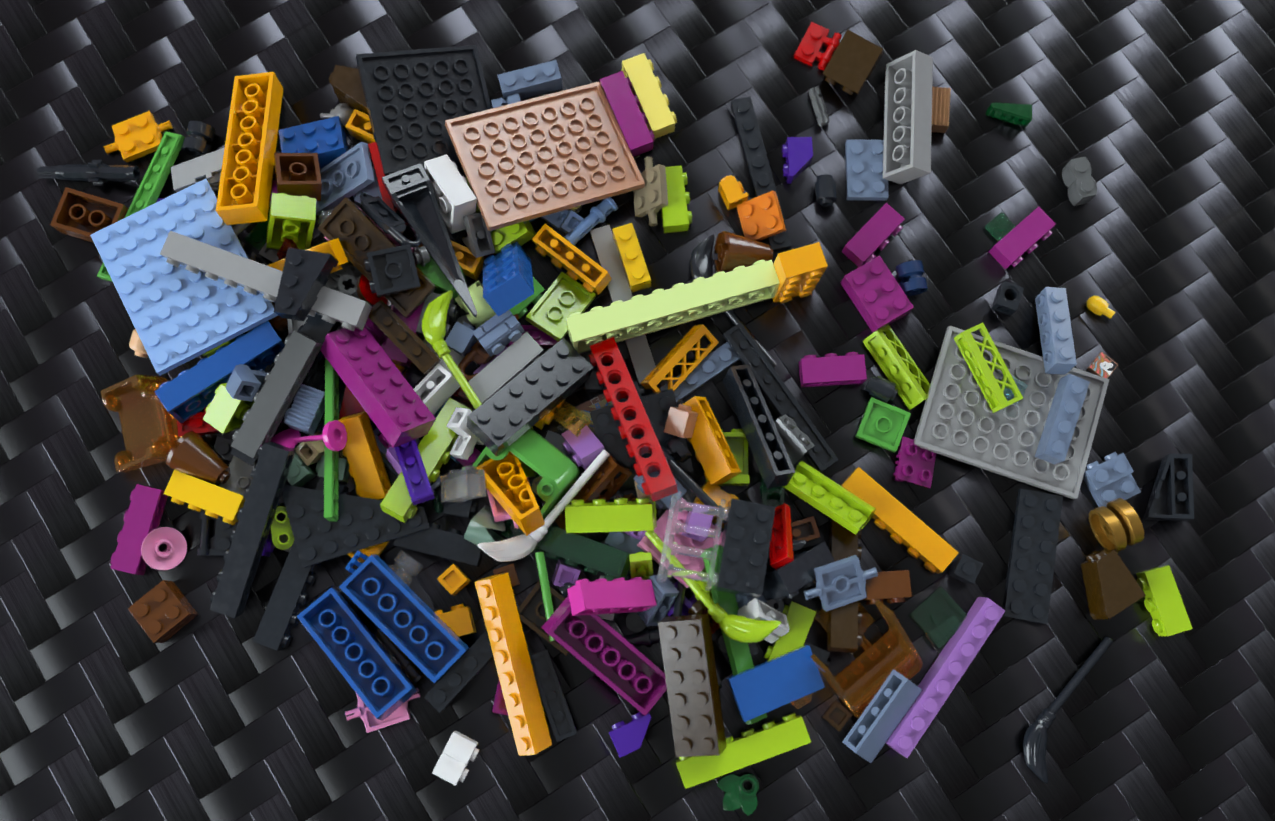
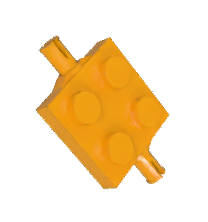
[104,111,173,163]

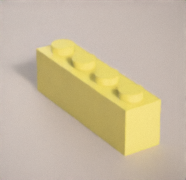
[622,53,677,138]

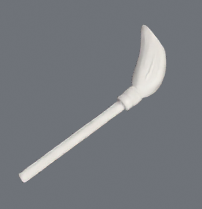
[478,450,609,562]

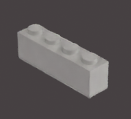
[468,331,544,404]

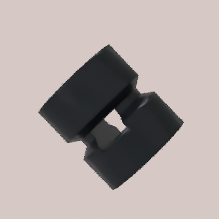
[182,121,216,157]
[661,435,693,472]

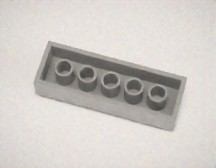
[883,50,933,184]

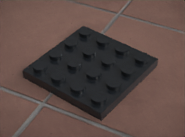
[589,388,694,491]

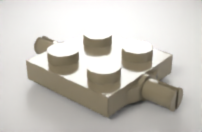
[633,157,668,226]

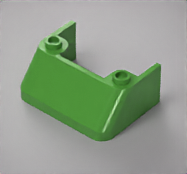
[470,428,580,519]

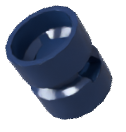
[895,260,928,296]

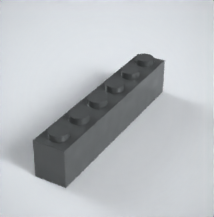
[231,330,323,458]

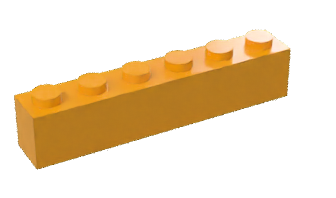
[841,467,959,573]

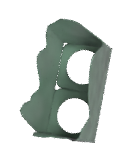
[464,505,510,545]

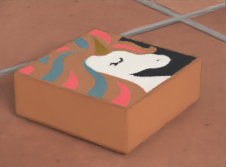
[1087,352,1118,378]

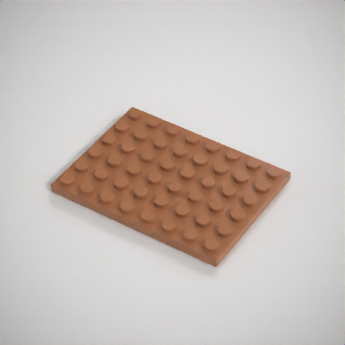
[445,82,645,231]

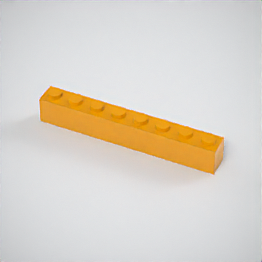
[475,573,552,756]

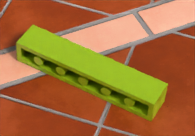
[380,397,472,523]
[676,713,811,789]

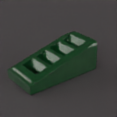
[986,103,1032,127]

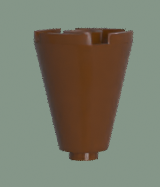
[714,231,773,272]
[166,431,231,485]

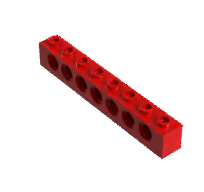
[588,337,678,502]

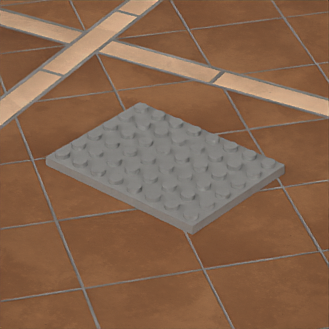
[913,326,1109,499]

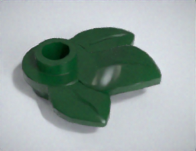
[717,774,759,816]

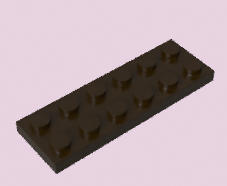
[318,197,437,318]

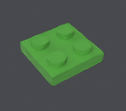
[855,397,911,453]

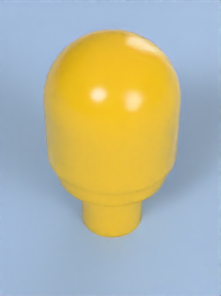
[1086,296,1116,319]

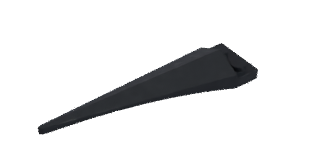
[382,163,477,318]

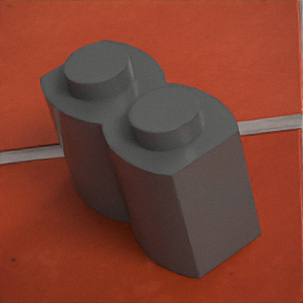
[1062,157,1097,206]

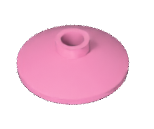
[141,527,187,570]

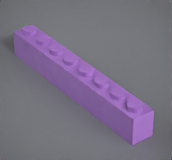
[885,597,1005,758]

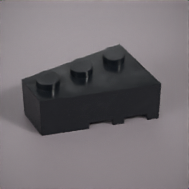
[273,247,339,321]

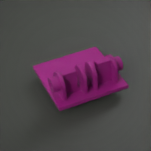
[893,437,936,488]

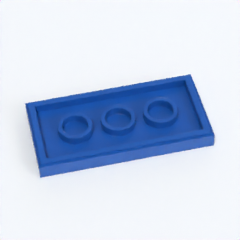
[727,645,825,722]

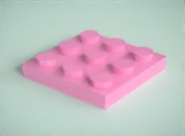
[637,497,723,588]

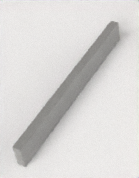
[590,225,656,385]

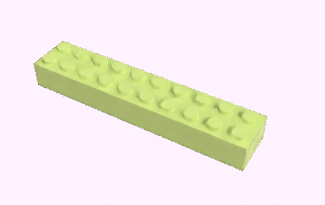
[566,260,780,353]

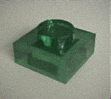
[985,212,1016,242]

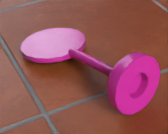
[270,420,347,451]

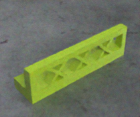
[953,323,1023,413]
[862,325,930,410]

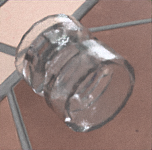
[389,550,424,586]

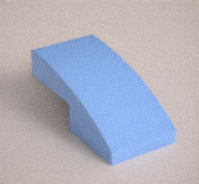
[541,209,584,234]

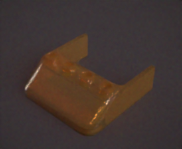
[810,600,923,719]

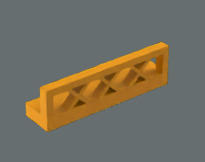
[640,324,719,393]

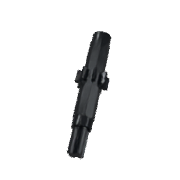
[37,160,140,186]

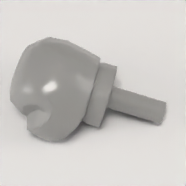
[320,103,353,126]

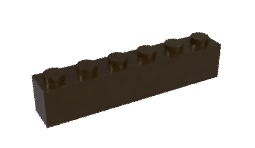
[827,519,862,653]

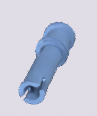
[564,197,618,245]

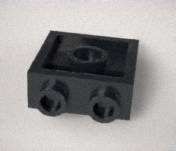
[364,244,420,298]

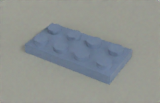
[316,142,375,216]

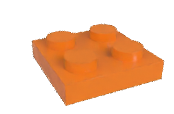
[736,191,786,241]

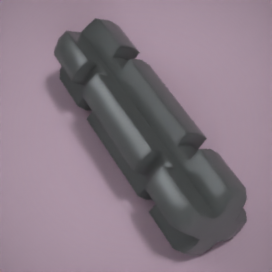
[809,87,830,126]

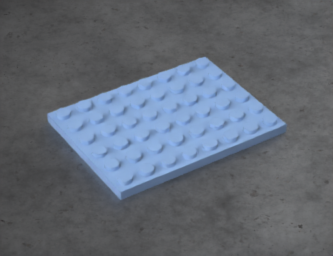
[90,179,278,376]

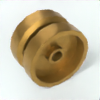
[1089,498,1144,553]

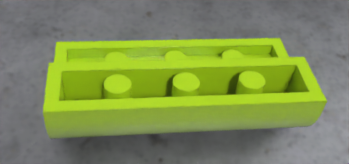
[783,461,876,535]

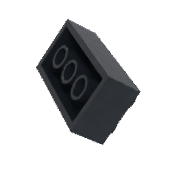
[714,499,776,598]

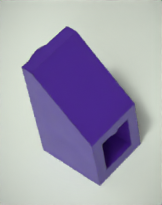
[782,137,813,184]
[609,712,651,757]

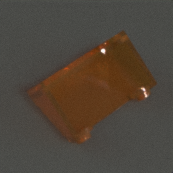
[101,374,180,472]

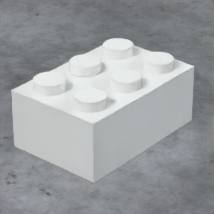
[424,154,477,234]

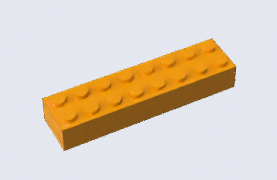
[216,72,283,225]

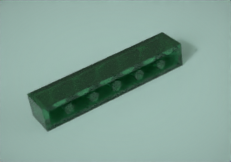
[501,519,630,581]

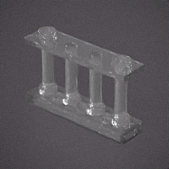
[657,491,729,591]

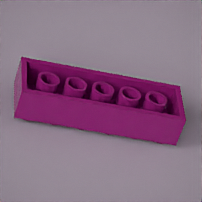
[320,326,436,448]
[542,596,667,716]

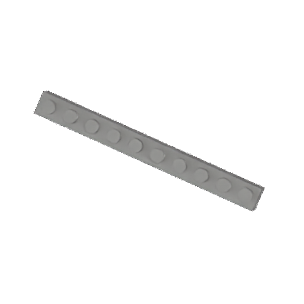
[160,231,372,331]

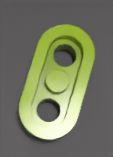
[271,506,295,550]

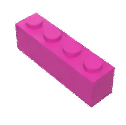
[567,577,657,616]

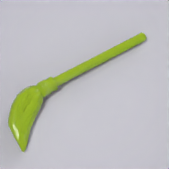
[422,290,482,410]
[645,531,781,643]

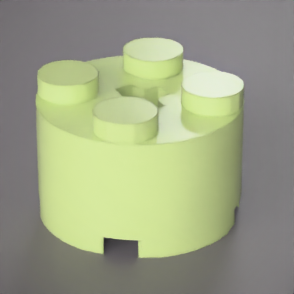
[455,280,496,328]

